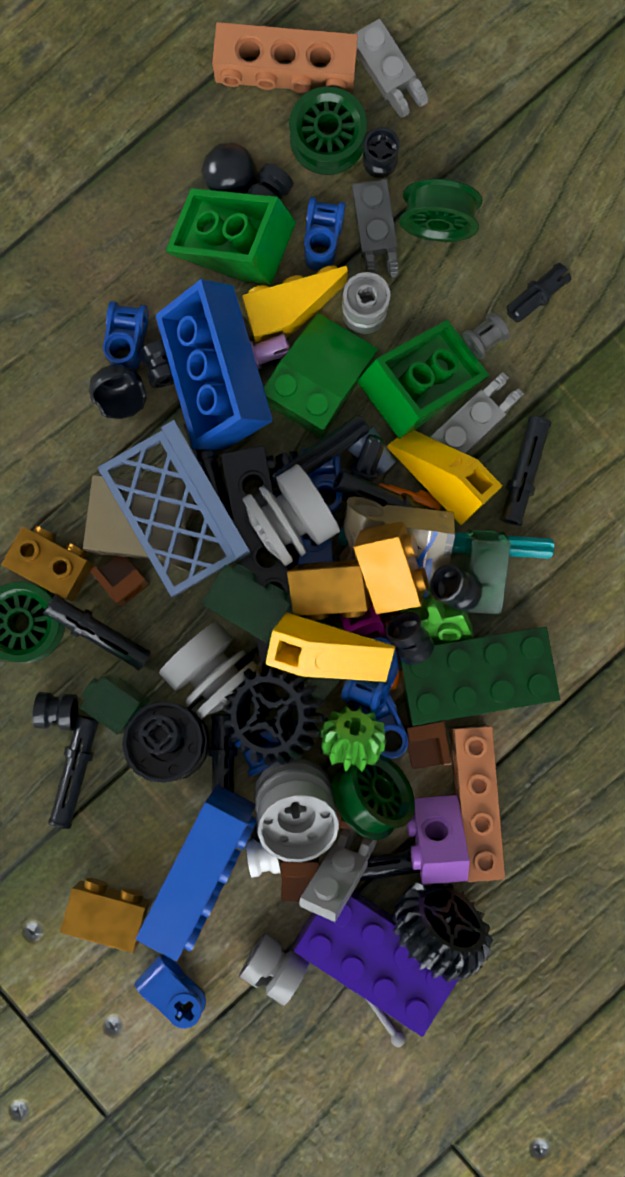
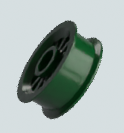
[289,86,367,175]
[399,179,483,242]
[0,582,66,663]
[332,755,415,840]

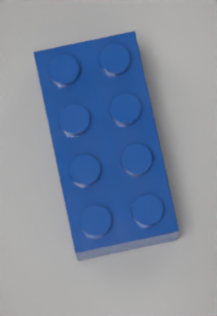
[155,279,273,450]
[135,785,257,961]

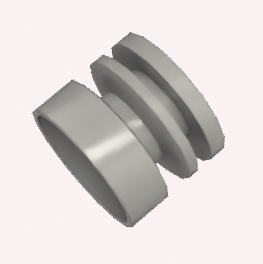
[243,464,340,566]
[159,621,257,720]
[254,758,339,862]

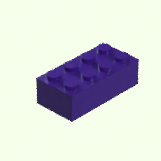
[294,891,458,1037]

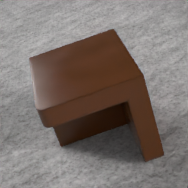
[89,556,150,607]
[404,721,452,769]
[281,856,319,902]

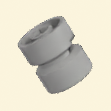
[342,272,391,335]
[239,933,309,1006]

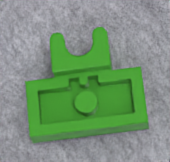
[391,585,473,645]

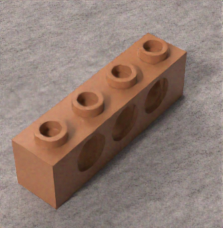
[212,22,358,94]
[449,724,505,882]

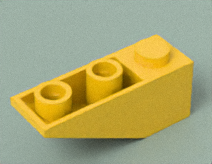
[242,265,348,343]
[387,430,503,525]
[266,612,396,682]

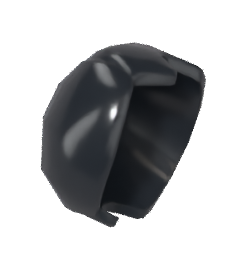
[201,143,259,194]
[89,364,147,419]

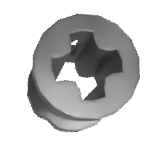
[462,312,510,360]

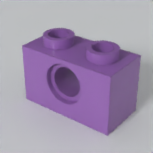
[407,795,470,884]

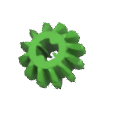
[321,706,386,772]

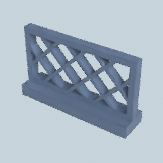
[97,420,251,598]

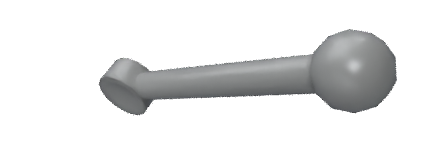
[366,1000,405,1047]

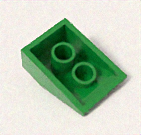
[165,188,296,285]
[264,313,378,439]
[357,319,490,439]

